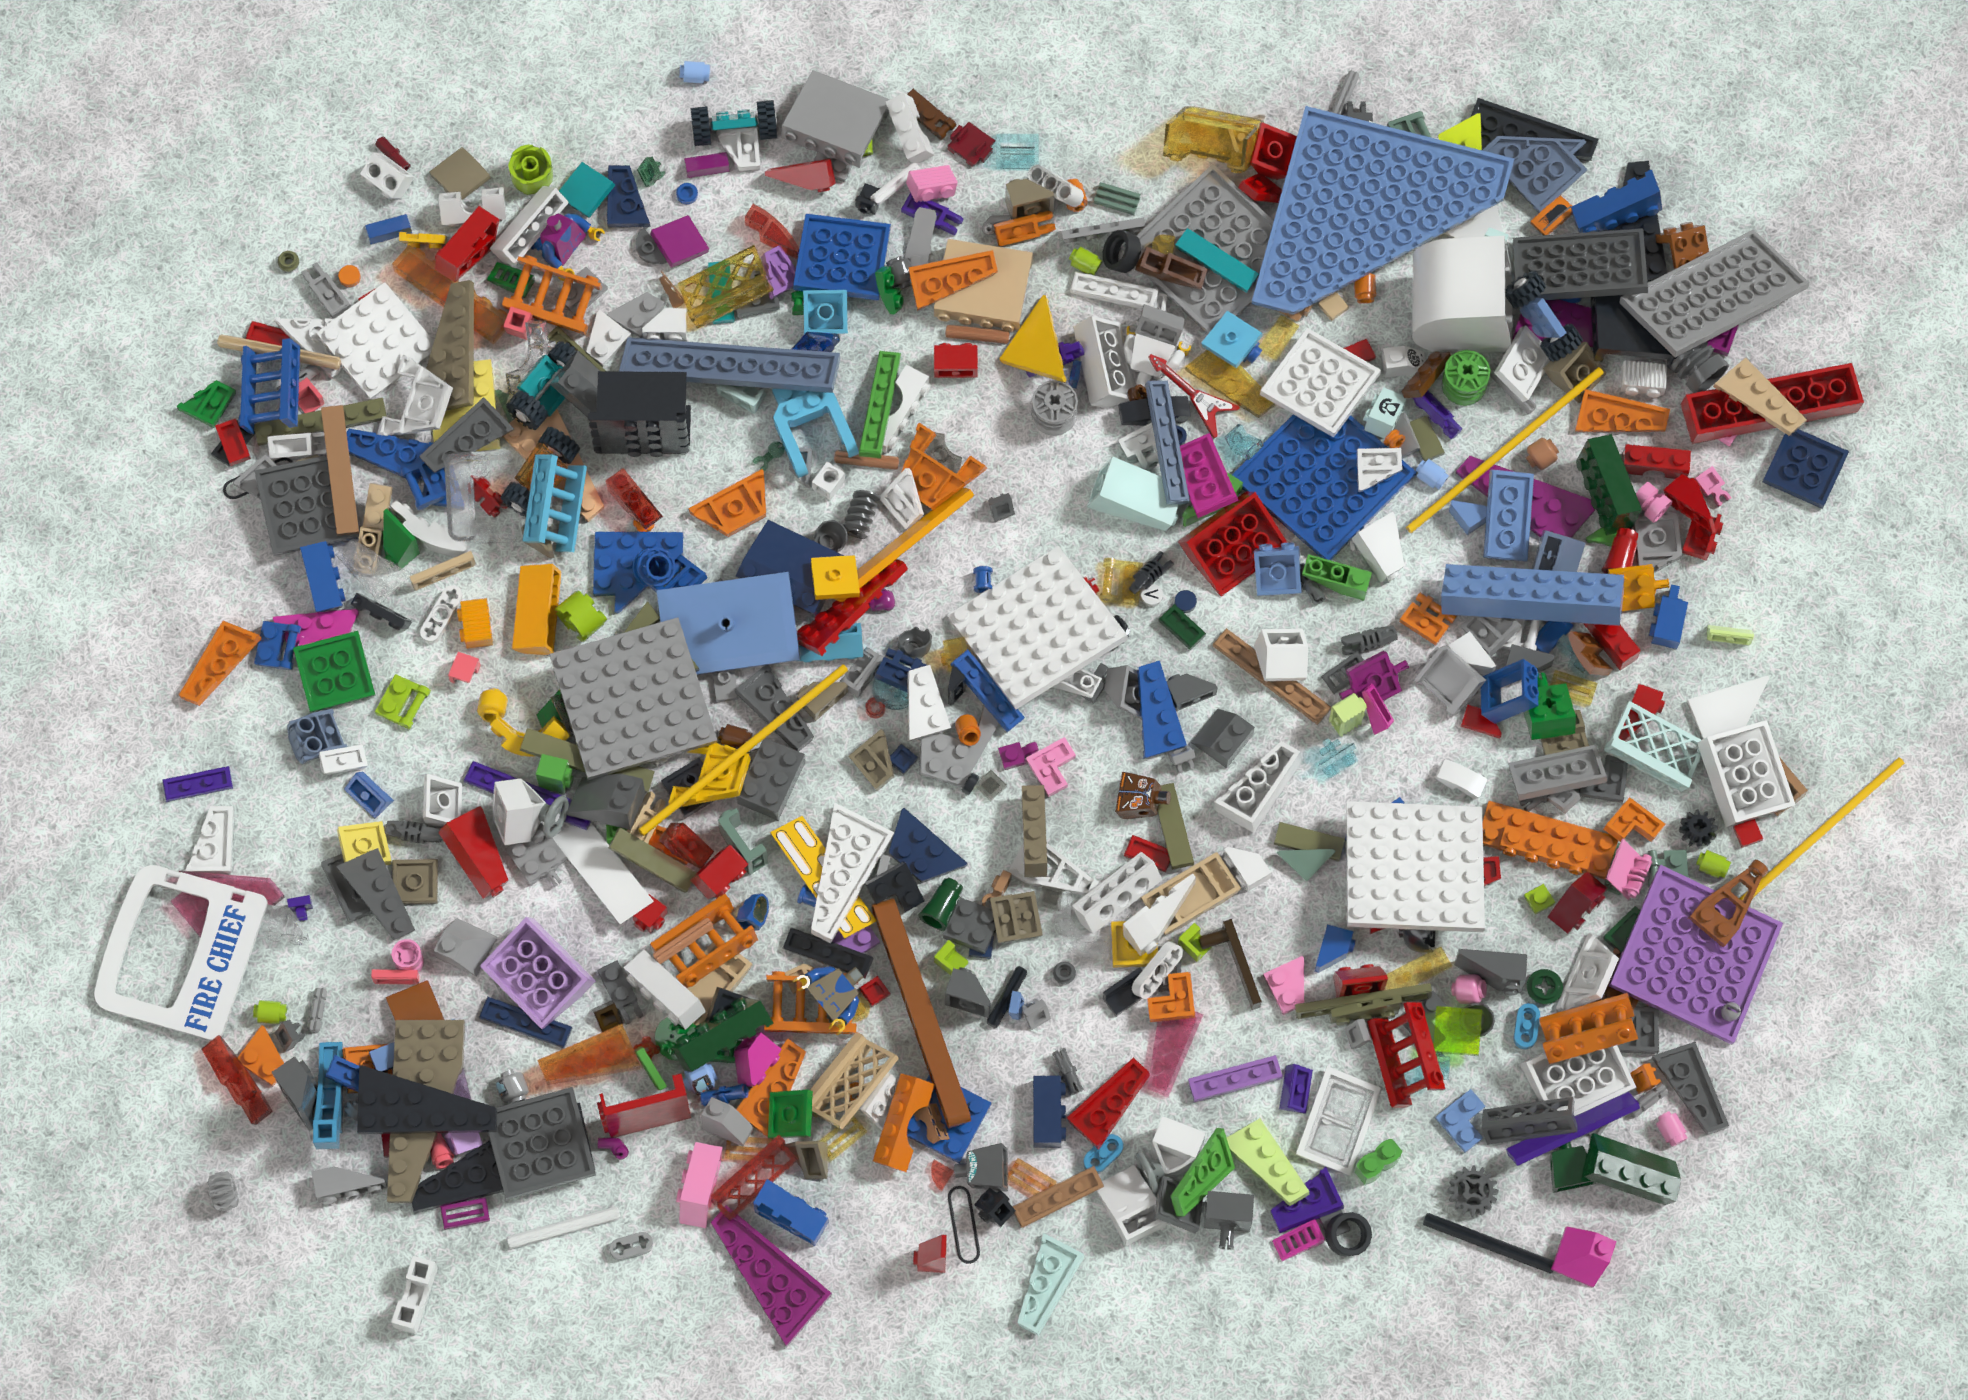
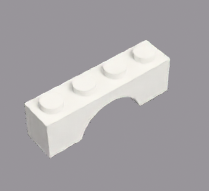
[882,365,931,454]

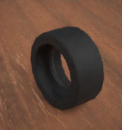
[1102,230,1141,273]
[1325,1212,1372,1257]

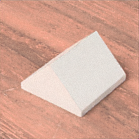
[423,774,462,827]

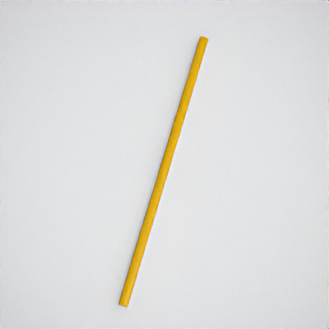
[1406,367,1604,533]
[638,664,848,836]
[1739,757,1905,900]

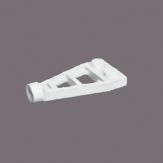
[1008,843,1101,896]

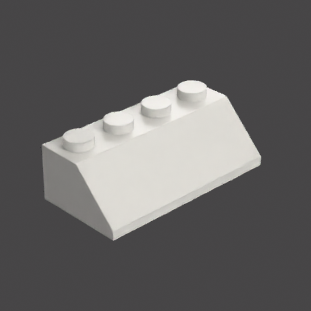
[1073,316,1135,408]

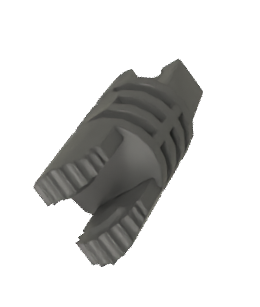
[1341,625,1398,655]
[385,820,443,844]

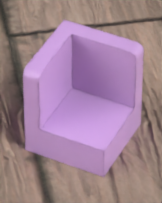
[444,1132,482,1156]

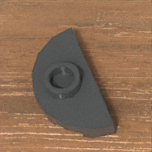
[635,227,667,264]

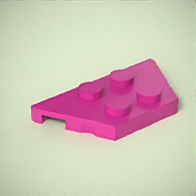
[273,609,359,655]

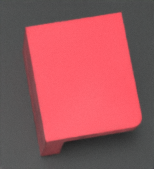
[298,377,325,413]
[448,652,481,683]

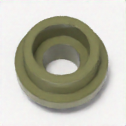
[278,251,300,272]

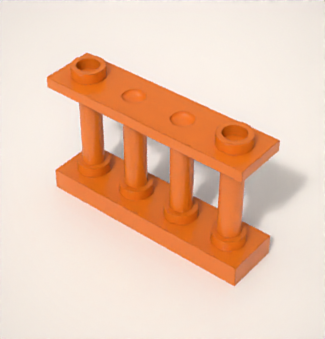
[502,255,602,335]
[650,894,758,988]
[764,971,858,1034]
[1539,993,1638,1064]

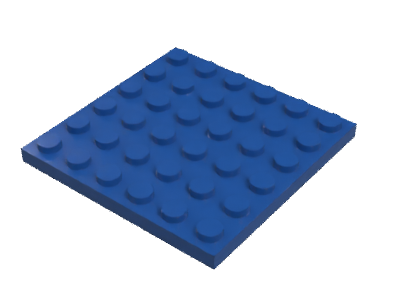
[1232,414,1416,560]

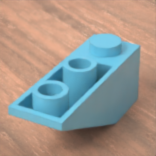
[799,623,863,662]

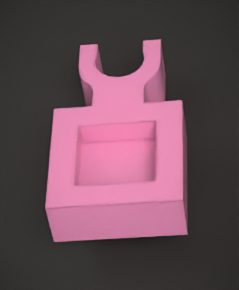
[1695,466,1731,507]

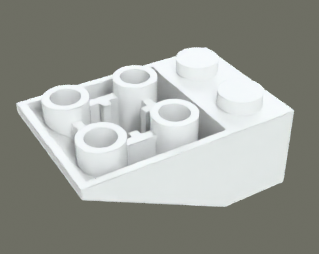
[1096,1165,1167,1246]

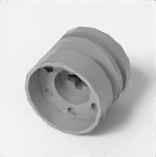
[1031,380,1078,436]

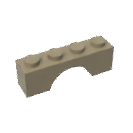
[1021,785,1047,877]

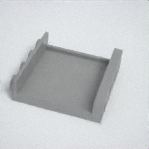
[781,70,890,168]

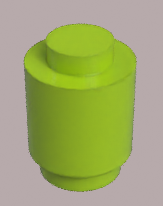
[1069,246,1102,275]
[1696,850,1731,878]
[253,1000,287,1024]

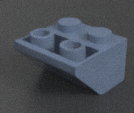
[1531,530,1585,572]

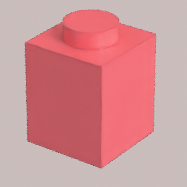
[503,307,535,340]

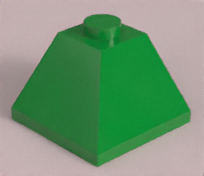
[383,508,420,570]

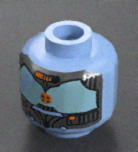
[683,1063,718,1095]

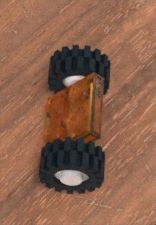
[501,427,580,517]

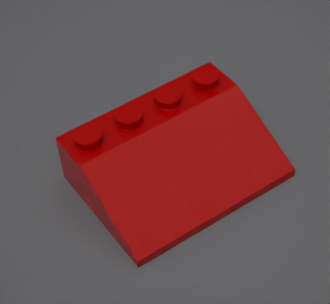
[1178,491,1288,596]

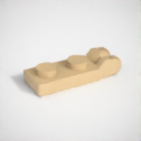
[627,792,666,843]

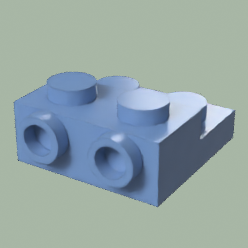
[1254,543,1302,596]

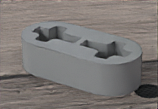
[609,1232,653,1261]

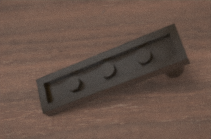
[1198,919,1262,1010]

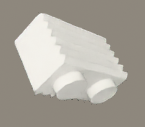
[1620,360,1667,398]

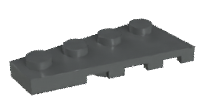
[1652,1042,1729,1135]

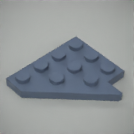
[1482,136,1588,213]

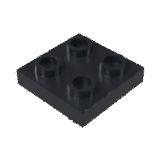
[661,757,714,819]

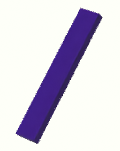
[464,761,592,830]
[1506,1091,1640,1166]

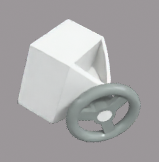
[492,778,569,845]
[1136,1116,1205,1195]

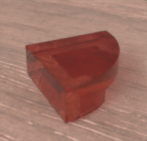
[931,1159,954,1191]

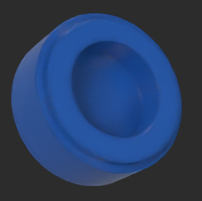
[676,183,698,205]

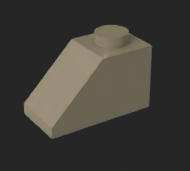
[797,682,848,721]

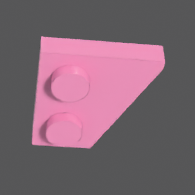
[1263,956,1304,1015]

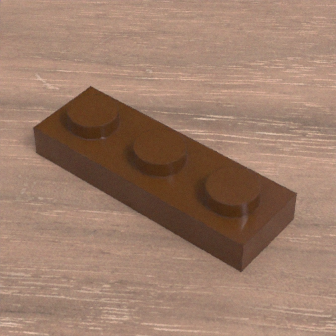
[1401,352,1451,398]

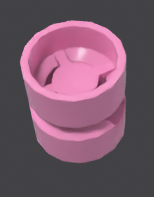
[1636,482,1672,523]
[391,939,424,972]

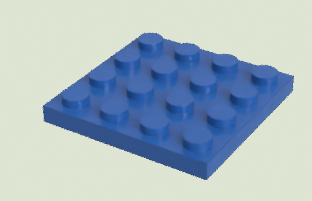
[793,214,891,301]

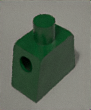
[1549,1141,1596,1193]

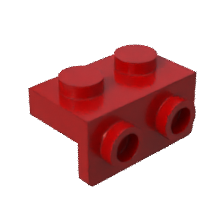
[1682,514,1724,561]

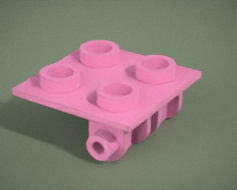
[1606,839,1652,900]

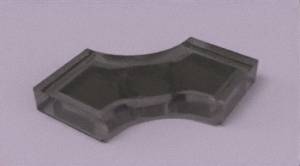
[924,432,962,473]

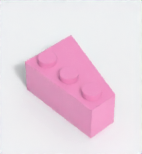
[676,1142,722,1228]

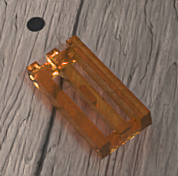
[725,1137,773,1163]
[1008,1158,1057,1195]

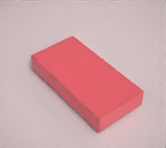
[371,969,420,985]

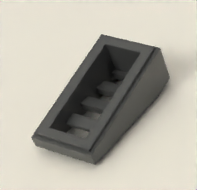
[1321,651,1364,694]

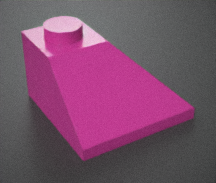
[1551,1226,1617,1287]

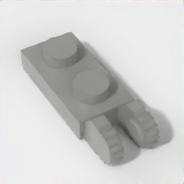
[301,262,351,319]

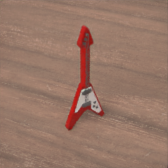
[1148,354,1240,438]

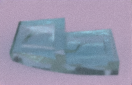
[1556,634,1589,681]

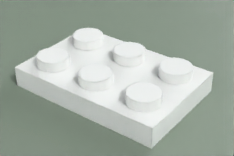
[1494,326,1550,402]

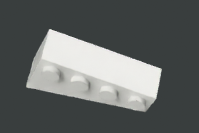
[1214,741,1302,833]

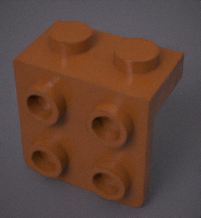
[1655,222,1709,270]

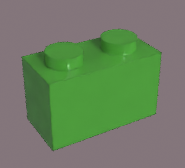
[536,754,574,794]

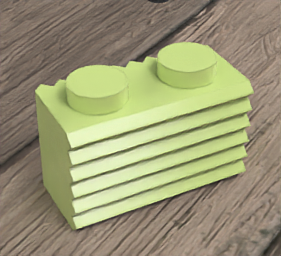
[1329,693,1367,737]

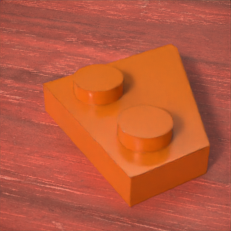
[235,1025,284,1086]

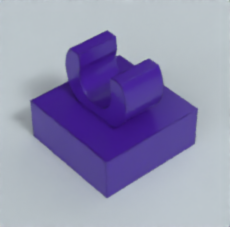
[287,895,313,921]

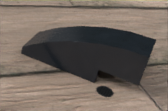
[1118,396,1191,426]

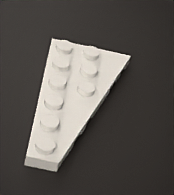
[811,803,894,943]

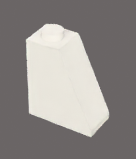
[1352,512,1404,583]

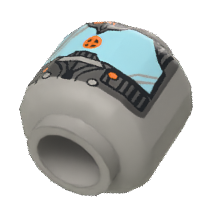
[496,1069,529,1104]

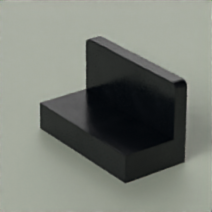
[1103,967,1144,1016]

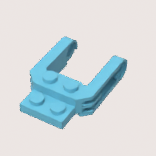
[772,389,859,478]

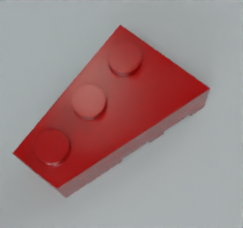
[434,206,500,282]

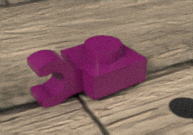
[998,742,1039,770]

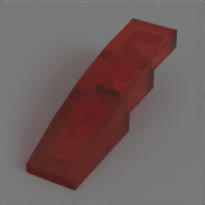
[202,1035,273,1125]

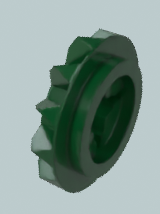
[1526,969,1563,1005]

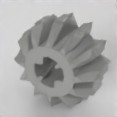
[208,1171,239,1212]

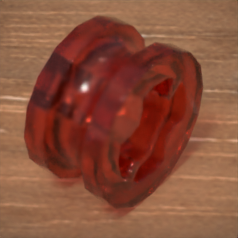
[865,697,885,719]

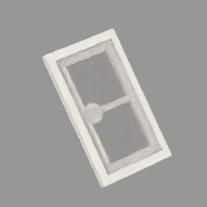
[1295,1066,1382,1176]

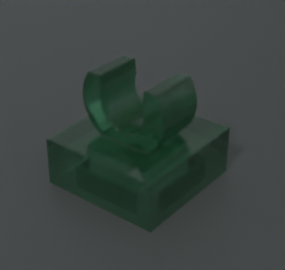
[637,156,666,187]

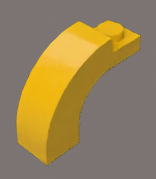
[490,714,571,757]

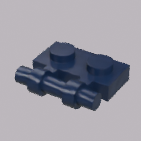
[874,648,927,693]

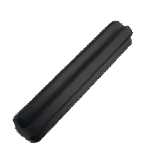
[987,966,1027,1028]

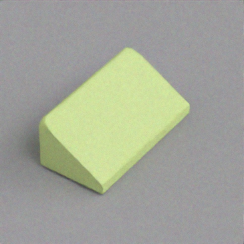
[1707,625,1754,645]

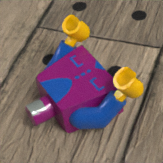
[540,213,605,281]

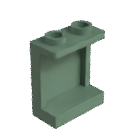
[718,808,768,875]

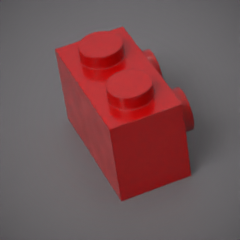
[934,343,978,378]

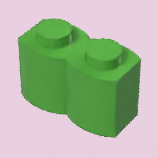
[1354,1139,1402,1185]

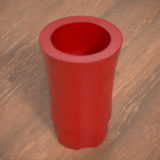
[1601,528,1639,574]

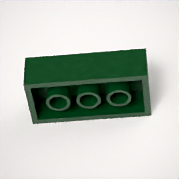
[1576,434,1642,536]

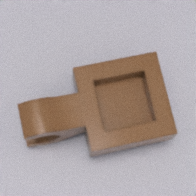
[982,870,1012,906]

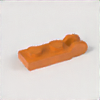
[993,211,1056,246]

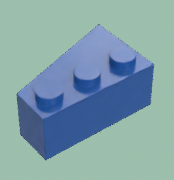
[753,1179,829,1246]

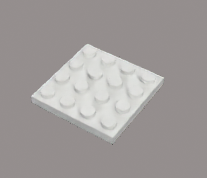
[316,282,434,400]
[1260,328,1381,437]

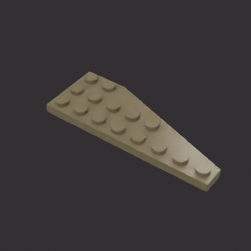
[387,1020,465,1203]

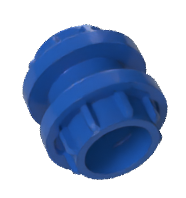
[632,547,676,587]

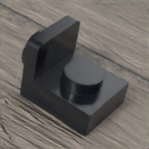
[855,183,880,214]

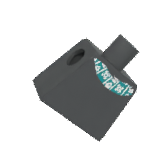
[954,1143,1008,1192]

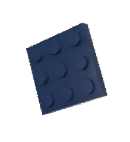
[1762,429,1849,509]

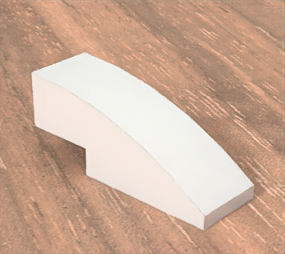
[268,432,327,459]

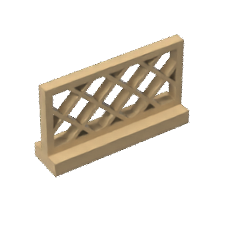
[810,1032,899,1129]

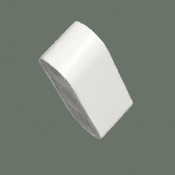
[1027,164,1084,207]

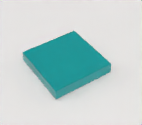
[559,162,615,218]

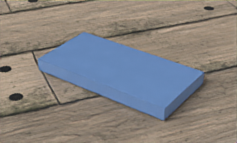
[1483,470,1534,562]

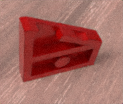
[1238,173,1282,203]

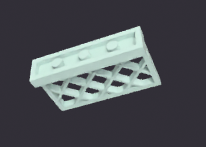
[1604,701,1701,792]

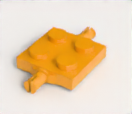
[1608,564,1669,611]

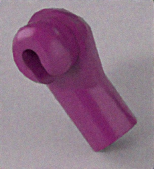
[598,1138,629,1160]

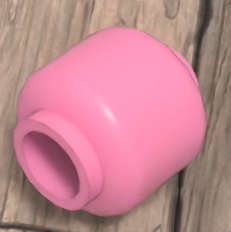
[1451,974,1487,1004]

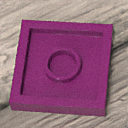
[650,215,709,268]

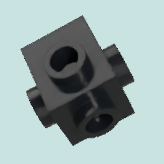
[974,1188,1016,1228]

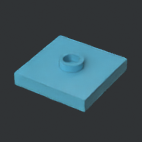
[1201,311,1262,369]

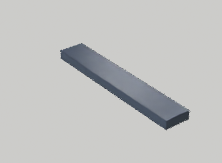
[1145,380,1189,505]

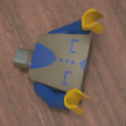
[793,966,864,1035]

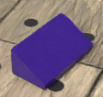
[1279,1064,1313,1114]

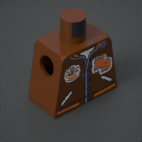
[1115,772,1171,819]

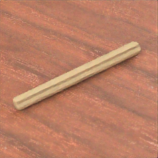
[217,334,341,370]

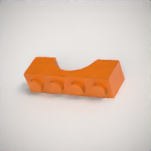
[873,1073,935,1173]

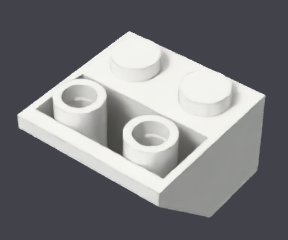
[1254,629,1308,681]

